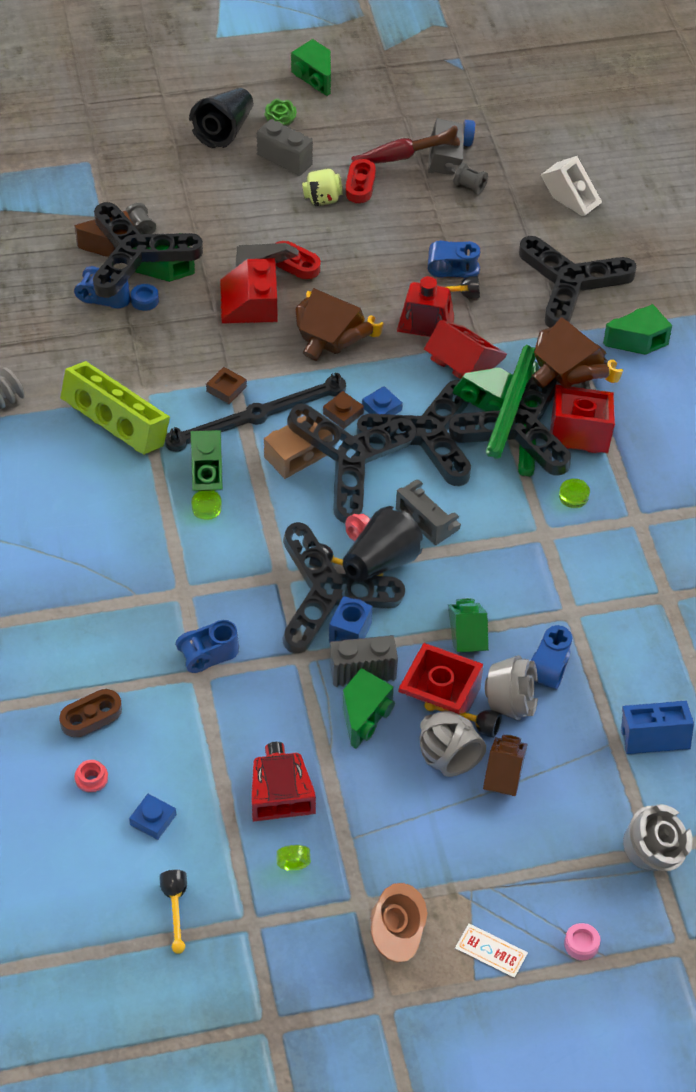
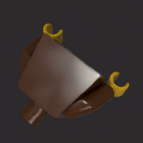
[295,288,384,361]
[531,317,623,389]

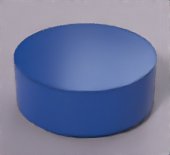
[463,119,475,147]
[131,284,159,311]

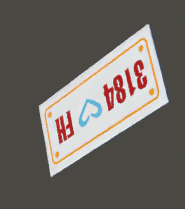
[455,924,528,978]

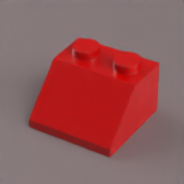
[220,258,278,324]
[424,320,507,379]
[550,385,615,453]
[398,643,484,714]

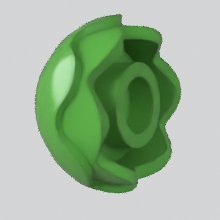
[264,99,297,126]

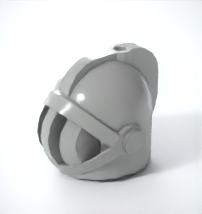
[419,710,486,777]

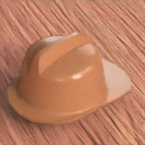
[371,883,427,963]

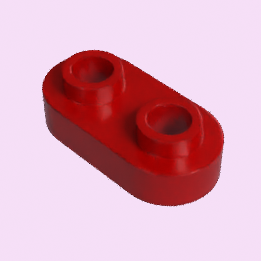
[345,159,376,203]
[276,241,321,279]

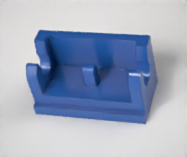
[621,701,694,754]

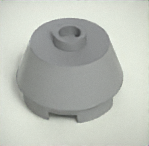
[485,655,538,720]
[623,804,693,871]

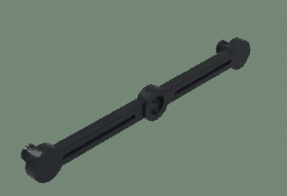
[165,373,346,452]

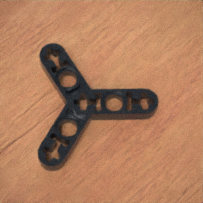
[93,202,203,298]
[519,236,637,328]
[449,378,571,476]
[357,380,471,486]
[287,404,416,523]
[282,522,405,653]

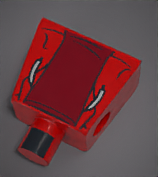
[397,276,454,337]
[251,741,316,822]

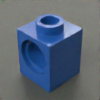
[329,596,373,643]

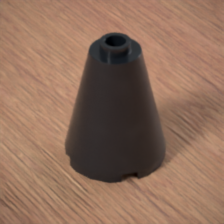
[189,88,254,149]
[343,506,423,582]

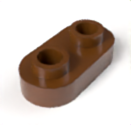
[59,689,122,737]

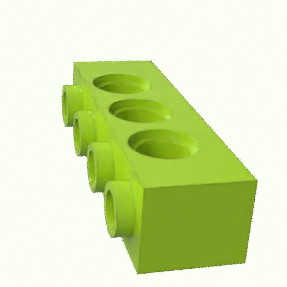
[60,361,170,455]

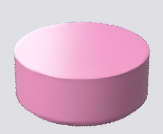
[564,923,600,960]

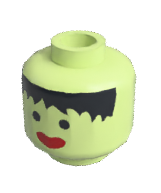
[302,168,343,206]

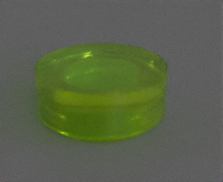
[559,478,590,508]
[191,491,222,520]
[276,845,311,870]

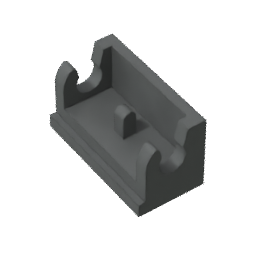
[428,118,464,175]
[396,480,461,546]

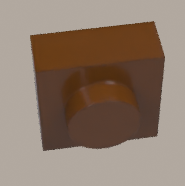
[206,367,247,404]
[323,391,364,429]

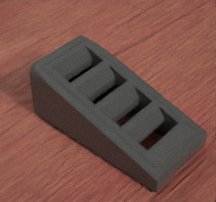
[236,243,299,267]

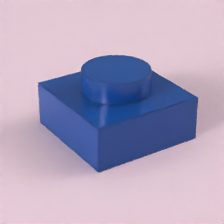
[362,386,403,415]
[129,794,176,840]

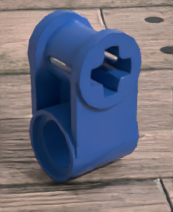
[427,240,481,278]
[74,266,131,309]
[175,620,239,673]
[531,625,573,689]

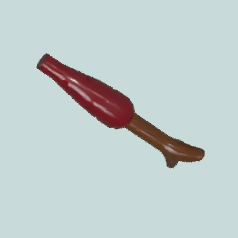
[351,125,460,164]

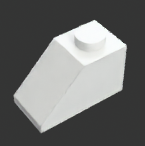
[541,156,602,216]

